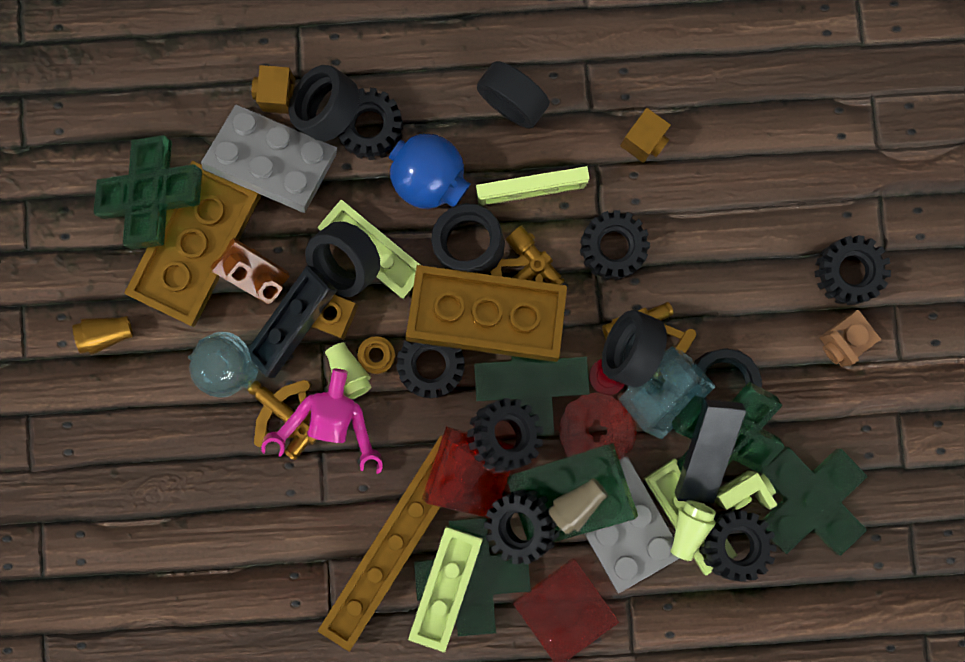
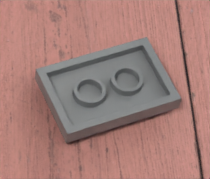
[201,105,337,213]
[561,456,680,594]

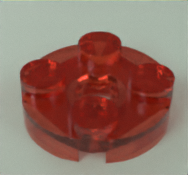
[559,393,636,469]

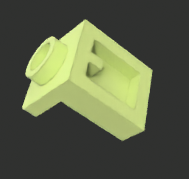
[715,470,777,510]

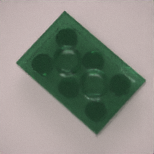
[506,442,638,542]

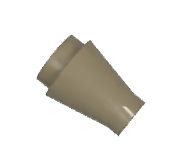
[549,478,609,534]

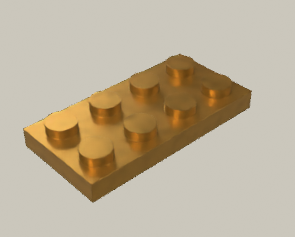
[124,161,261,327]
[406,265,567,362]

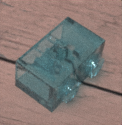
[619,346,716,439]

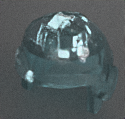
[188,332,258,397]

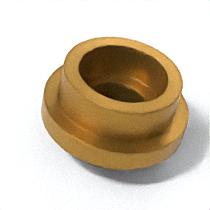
[357,336,395,374]

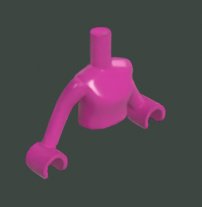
[261,368,383,474]

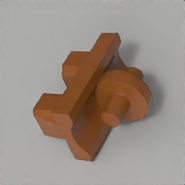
[211,238,290,304]

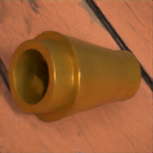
[72,316,133,355]

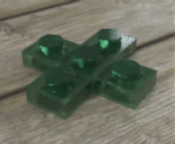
[93,135,202,250]
[474,356,589,436]
[671,382,785,473]
[758,446,868,556]
[414,517,531,636]

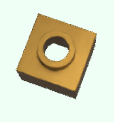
[252,65,295,114]
[620,108,671,163]
[312,295,358,340]

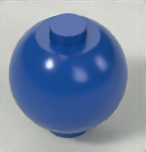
[389,134,471,209]

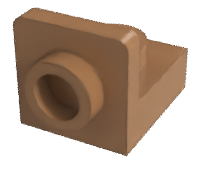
[819,310,881,367]

